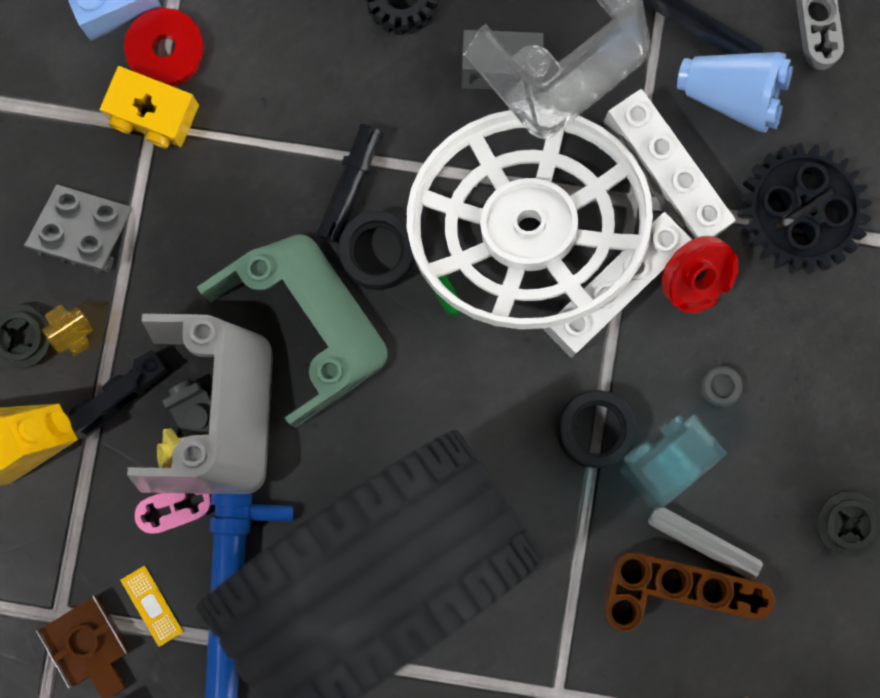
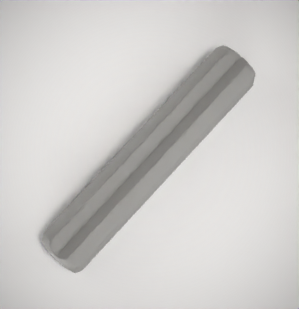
[648,506,763,580]

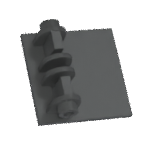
[24,184,132,274]

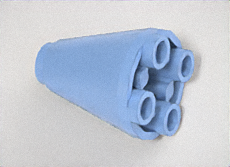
[677,52,793,133]

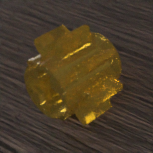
[41,304,93,356]

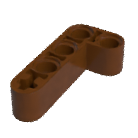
[601,551,775,632]

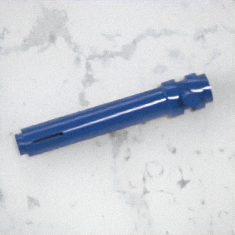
[205,494,293,698]

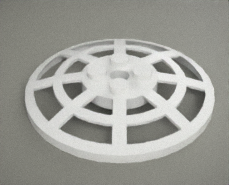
[407,108,653,329]

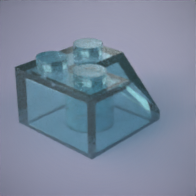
[619,414,728,508]

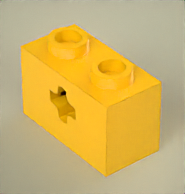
[99,66,199,149]

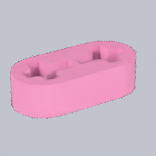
[134,493,213,534]

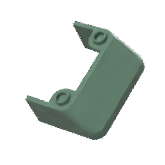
[196,235,388,428]

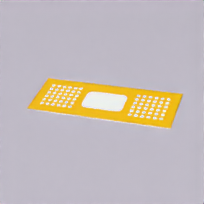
[120,565,183,647]

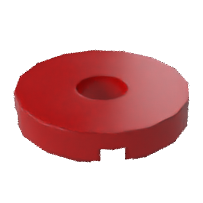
[124,7,205,87]
[661,236,738,313]

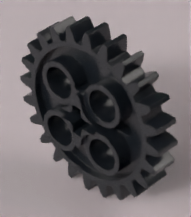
[737,143,872,275]

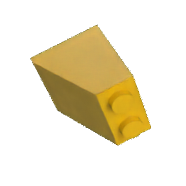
[0,403,78,487]

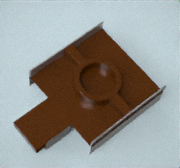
[36,594,131,698]

